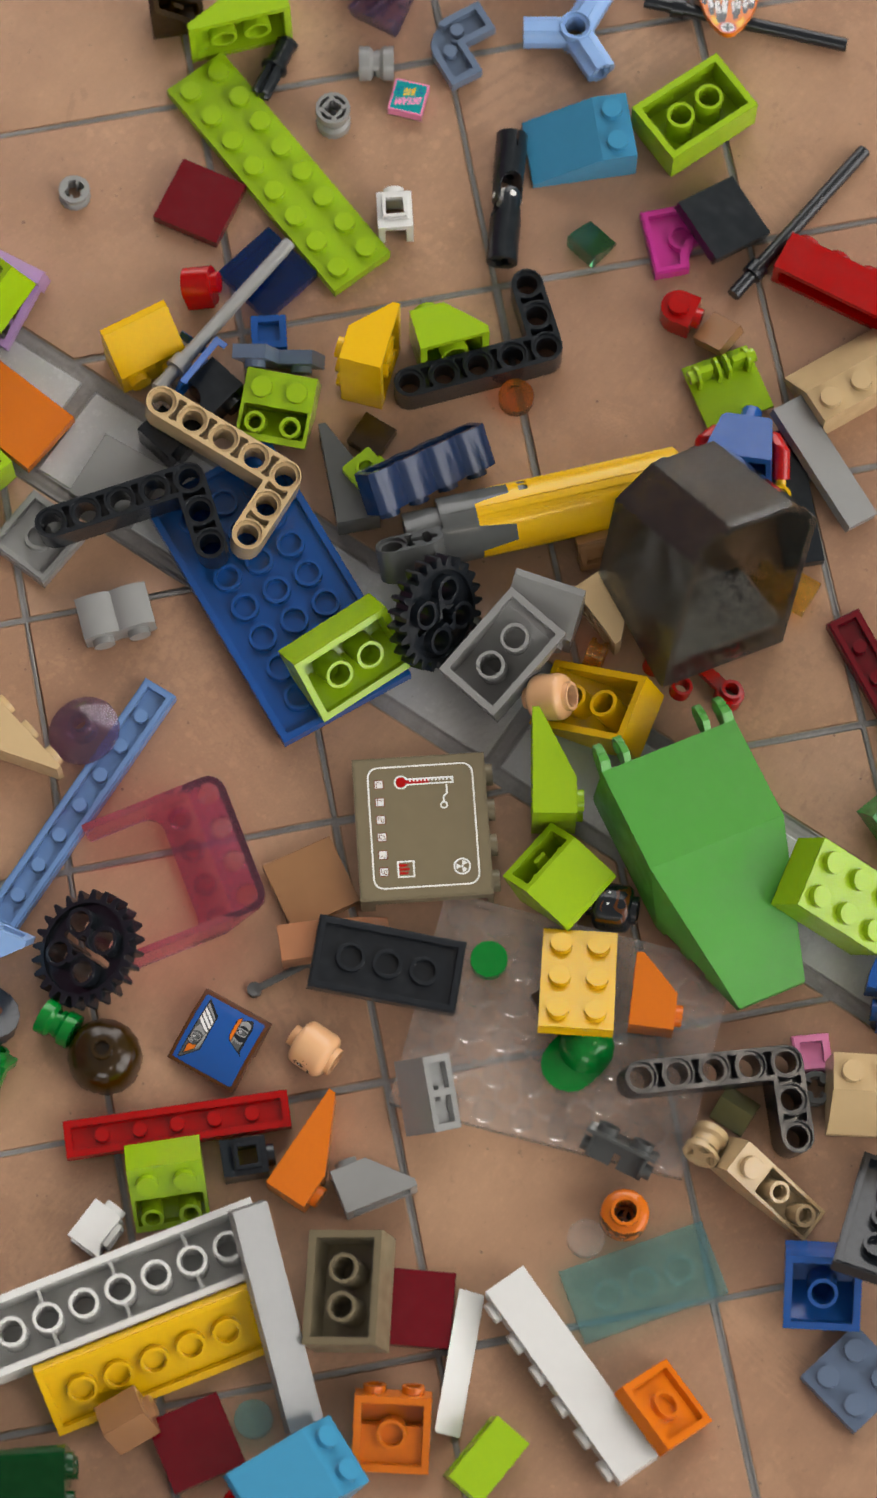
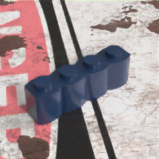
[354,423,495,520]

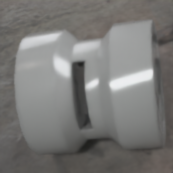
[359,46,394,81]
[316,92,351,139]

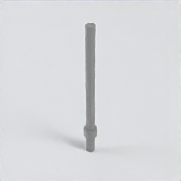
[152,238,295,388]

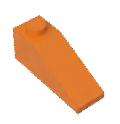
[266,1089,336,1213]

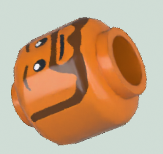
[599,1189,650,1242]

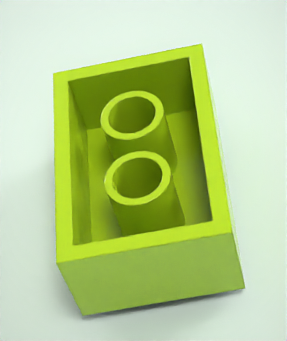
[631,53,758,177]
[771,837,877,955]

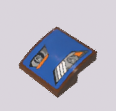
[167,989,272,1093]

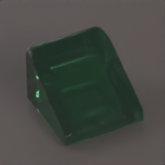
[567,221,616,268]

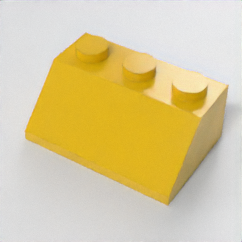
[334,302,401,410]

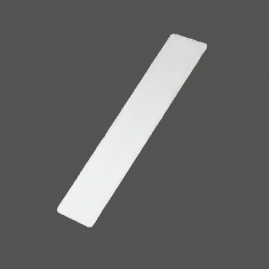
[435,1289,484,1438]

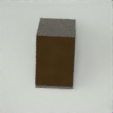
[148,0,204,39]

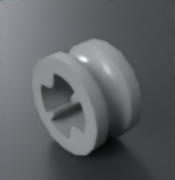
[59,175,91,211]

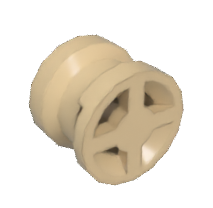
[682,1120,729,1168]

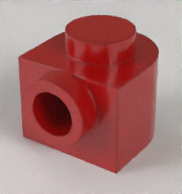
[180,265,222,311]
[659,290,705,339]

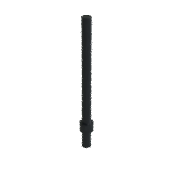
[643,0,848,52]
[728,145,870,300]

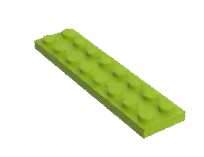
[167,52,391,297]

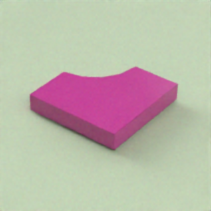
[639,206,699,280]

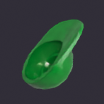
[541,1034,615,1093]

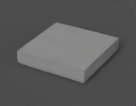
[68,434,167,529]
[0,490,87,588]

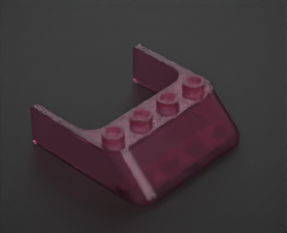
[82,776,266,968]

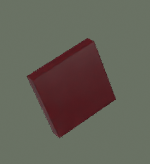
[153,158,247,248]
[390,1268,456,1351]
[152,1392,246,1496]

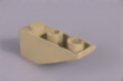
[0,694,64,780]
[710,1136,826,1241]

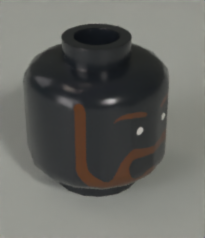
[585,883,641,933]

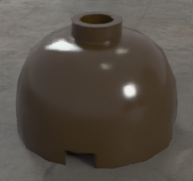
[67,1018,143,1096]

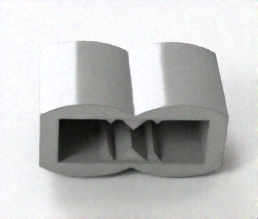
[74,581,157,650]

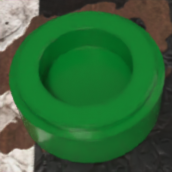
[470,941,508,980]

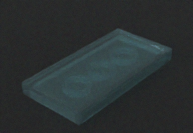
[559,1221,728,1345]

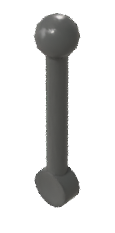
[247,964,311,998]

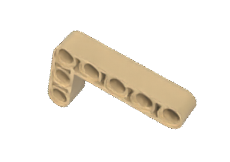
[145,386,302,560]

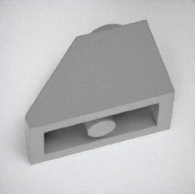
[330,1157,418,1220]

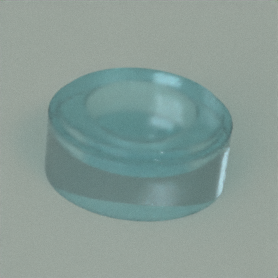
[234,1399,273,1440]

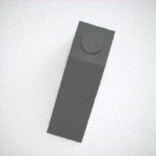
[318,423,381,535]

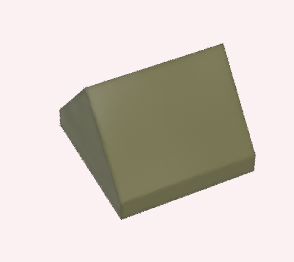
[709,1089,761,1137]

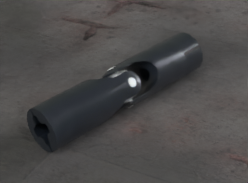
[486,128,528,269]

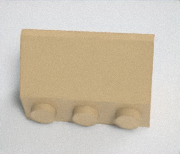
[783,328,877,434]
[825,1052,877,1138]

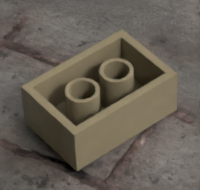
[302,1230,396,1353]

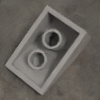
[439,587,567,723]

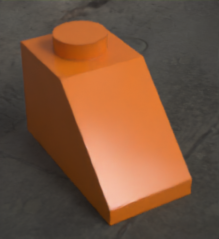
[627,951,684,1038]

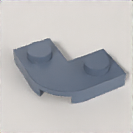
[431,1,495,92]
[232,344,325,376]

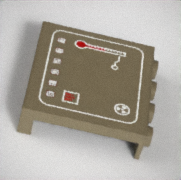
[352,752,501,912]

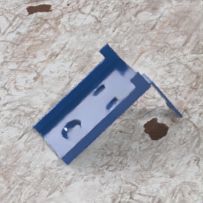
[175,330,228,395]

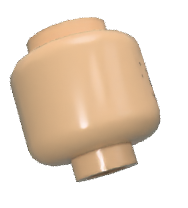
[521,673,579,721]
[286,1021,344,1077]

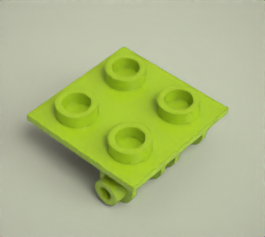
[681,345,774,428]

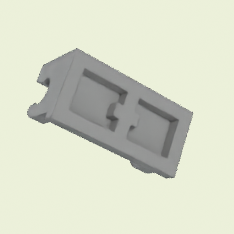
[394,1052,462,1137]

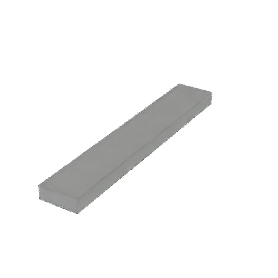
[227,1200,323,1435]

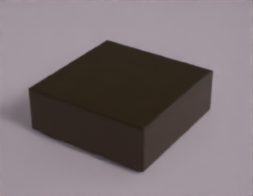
[347,412,396,456]

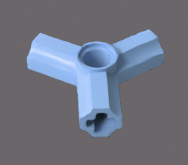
[523,0,615,82]

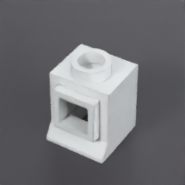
[376,186,414,243]
[67,1198,126,1258]

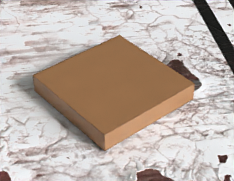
[262,836,360,923]

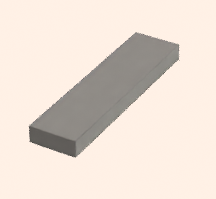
[769,395,877,533]

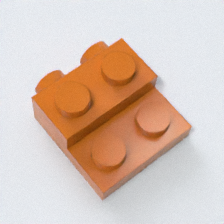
[352,1381,433,1475]

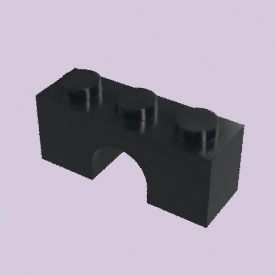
[137,357,244,468]

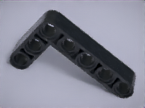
[394,269,563,410]
[34,462,230,569]
[616,1045,815,1158]

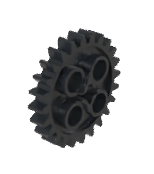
[387,553,482,672]
[32,889,145,1011]

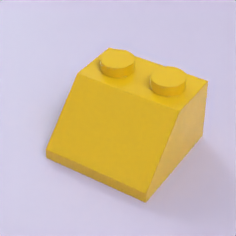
[100,299,185,393]

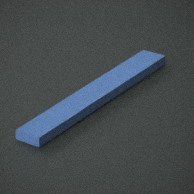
[0,678,177,929]

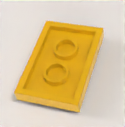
[537,928,618,1038]

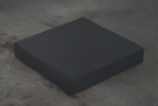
[675,176,770,265]

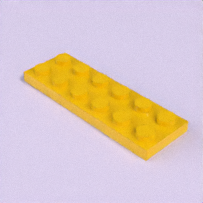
[32,1281,265,1437]

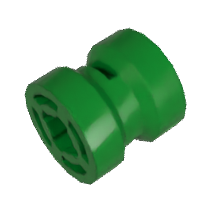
[33,999,84,1049]

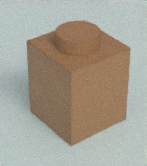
[94,1385,161,1455]

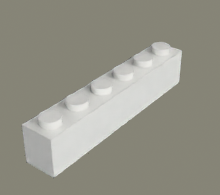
[483,1266,658,1487]

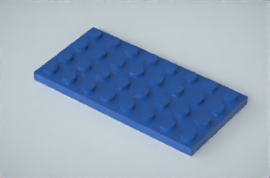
[150,442,411,747]

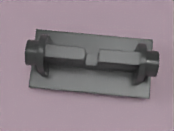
[579,1120,661,1181]

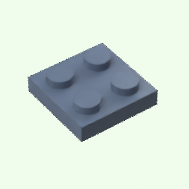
[799,1329,877,1435]

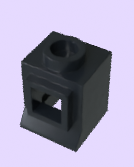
[219,1134,276,1185]

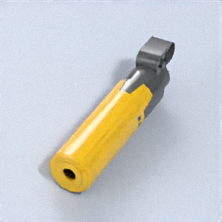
[375,447,690,584]

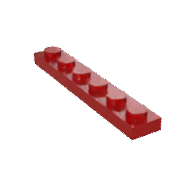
[62,1089,292,1161]

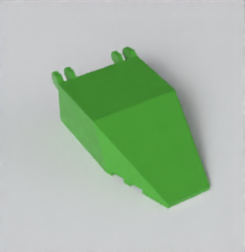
[592,696,805,1011]

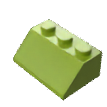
[278,593,410,723]

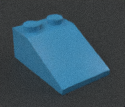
[522,93,638,188]
[223,1415,370,1498]

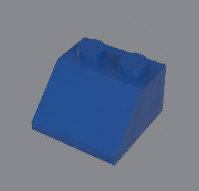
[783,1240,862,1332]

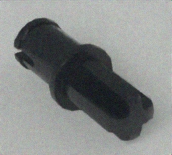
[252,35,298,101]

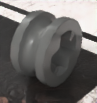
[805,1071,826,1107]

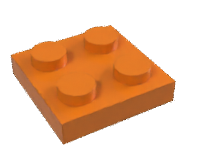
[614,1359,712,1457]

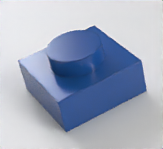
[250,314,288,350]

